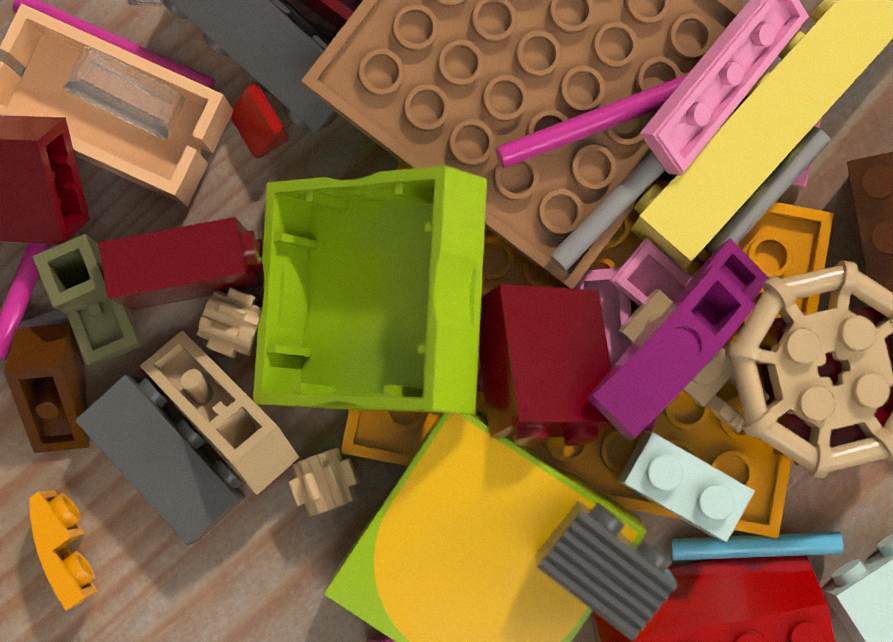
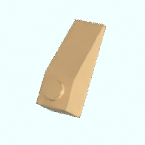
[140,330,299,495]

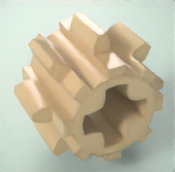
[197,287,262,359]
[287,448,360,517]

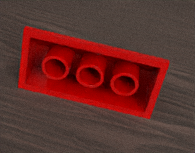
[591,555,836,642]

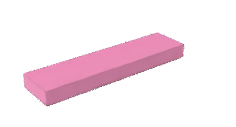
[640,0,809,175]

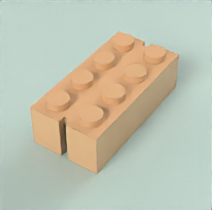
[0,4,233,207]

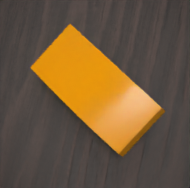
[29,489,98,611]

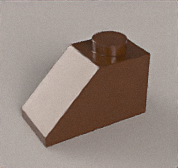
[4,323,90,453]

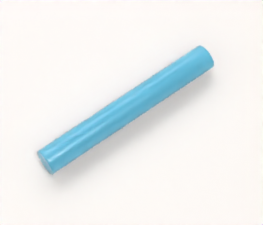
[671,531,843,561]

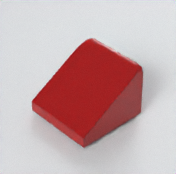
[231,83,290,158]

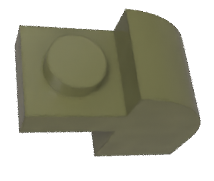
[32,234,144,368]

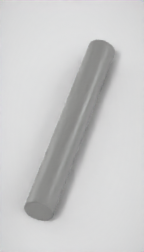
[704,127,830,256]
[549,152,665,271]

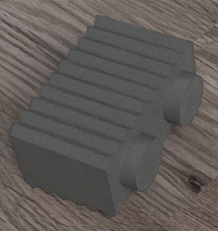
[535,501,677,640]

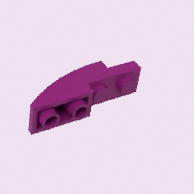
[587,238,770,441]

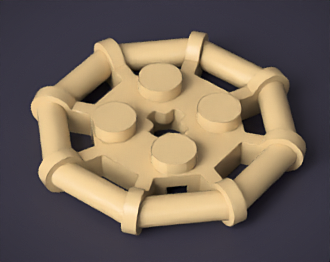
[725,260,893,479]

